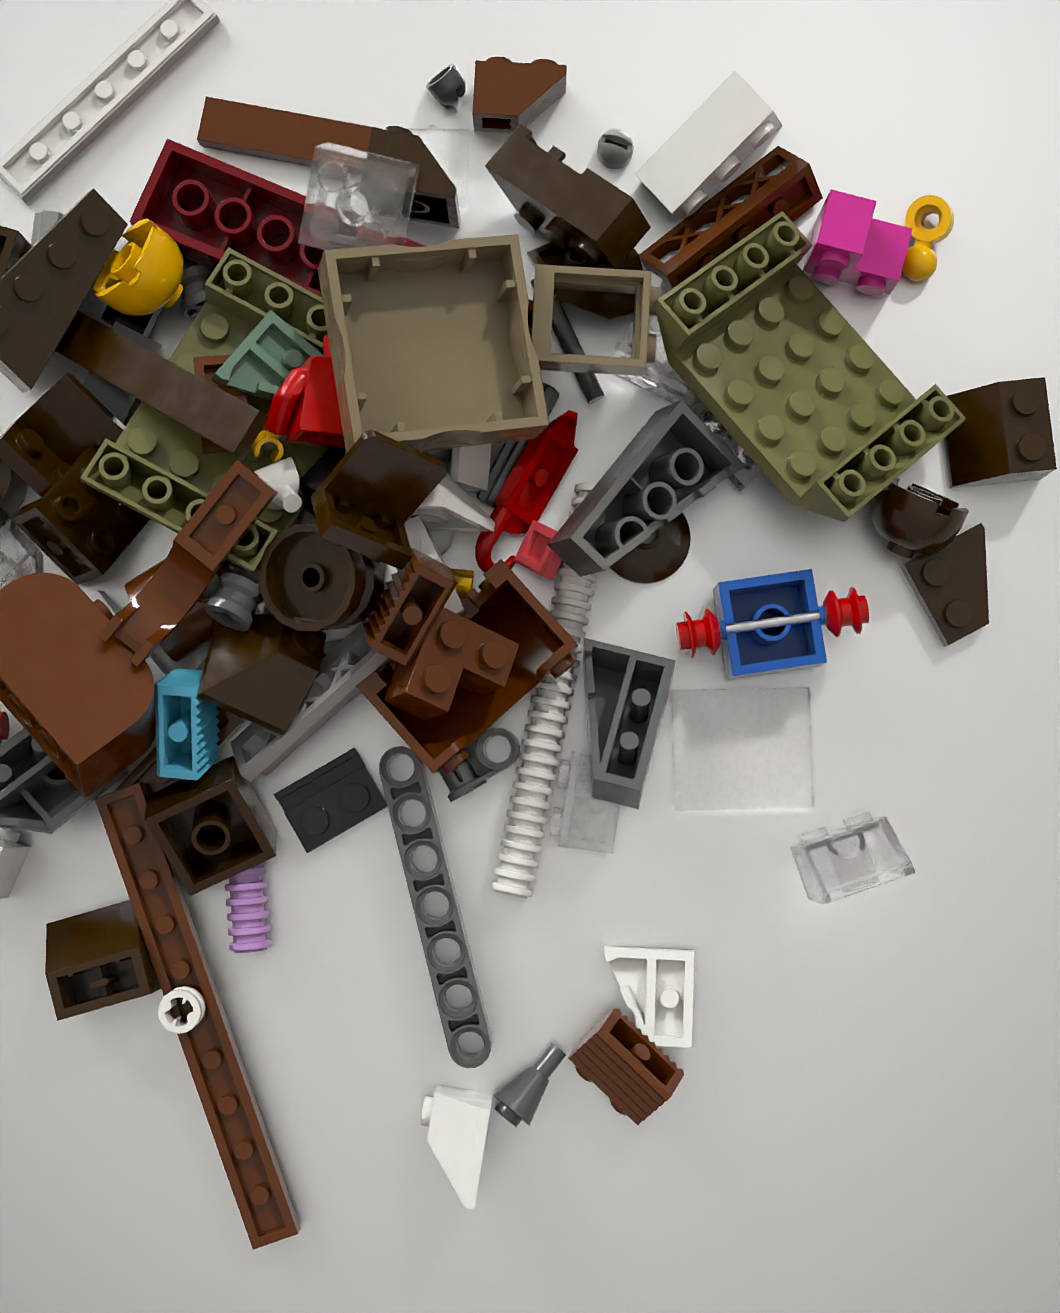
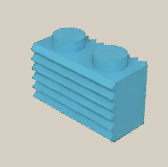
[155,668,220,780]

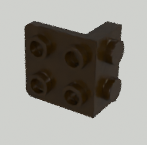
[311,430,446,570]

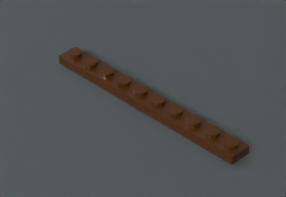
[95,782,301,1250]

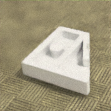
[604,946,696,1048]

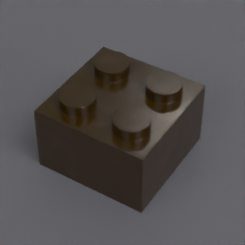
[144,756,276,896]

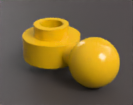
[902,195,954,282]

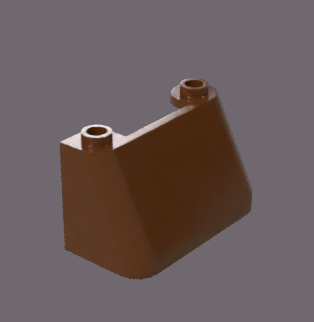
[356,559,578,775]

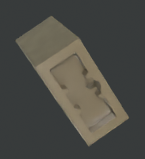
[531,264,659,376]

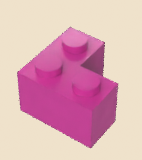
[803,189,912,296]

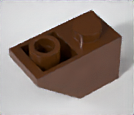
[472,57,567,133]

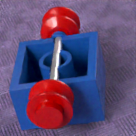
[676,569,869,680]

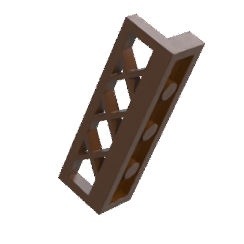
[639,146,823,291]

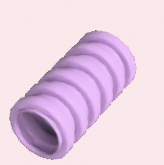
[225,864,272,953]

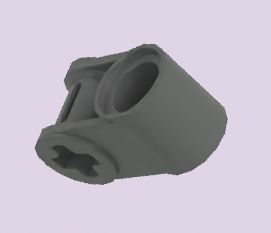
[439,728,520,802]

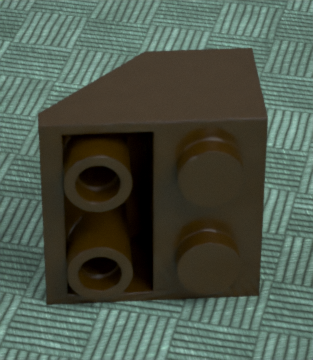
[45,900,161,1021]

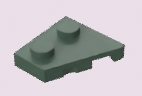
[211,310,323,401]

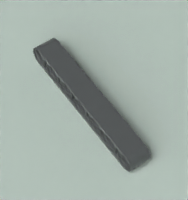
[379,746,492,1068]

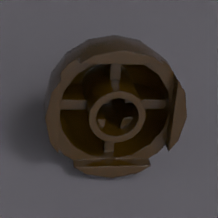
[871,478,969,559]

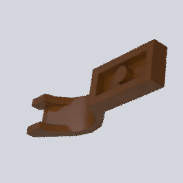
[98,460,279,667]

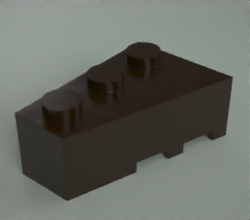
[485,124,651,269]

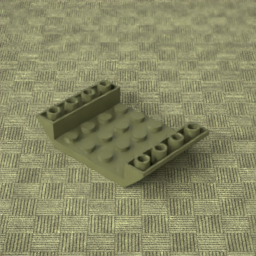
[654,211,966,522]
[80,247,329,574]

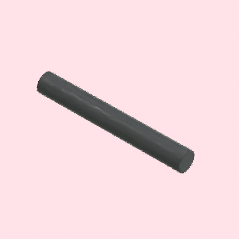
[530,279,605,404]

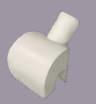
[254,457,302,513]

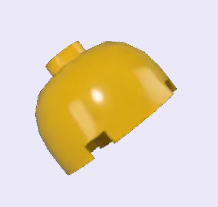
[93,219,183,316]

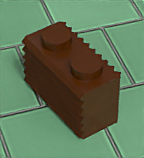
[363,548,458,666]
[568,1008,684,1125]

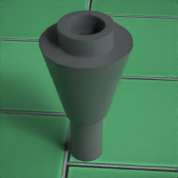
[493,1043,566,1127]

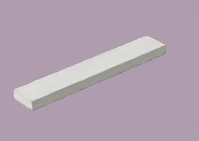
[0,0,220,203]

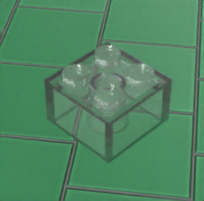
[298,142,420,250]

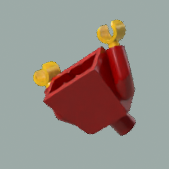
[251,335,345,462]

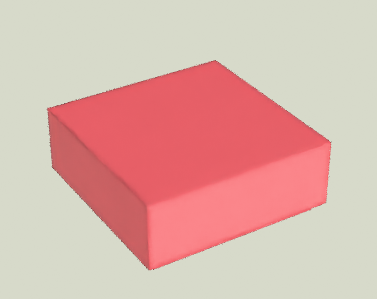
[514,520,562,580]

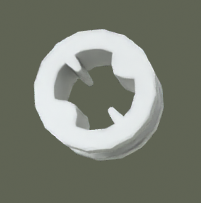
[157,986,206,1034]

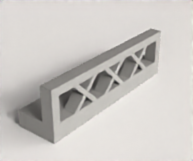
[230,620,391,783]

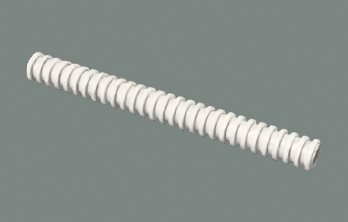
[491,482,598,898]

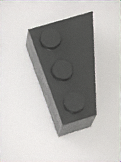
[583,638,676,809]

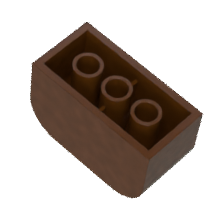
[0,573,156,799]

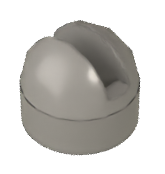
[597,128,634,169]

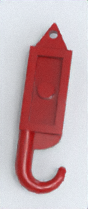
[475,410,579,573]

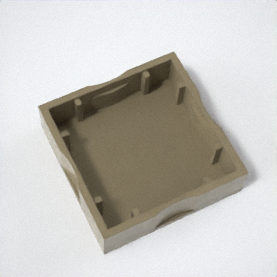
[318,234,549,453]

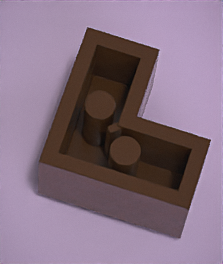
[383,607,519,721]

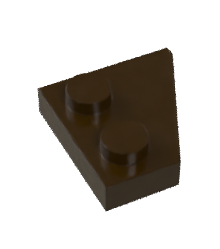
[900,523,989,647]

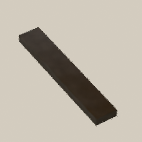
[55,310,269,460]

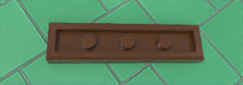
[197,96,381,175]

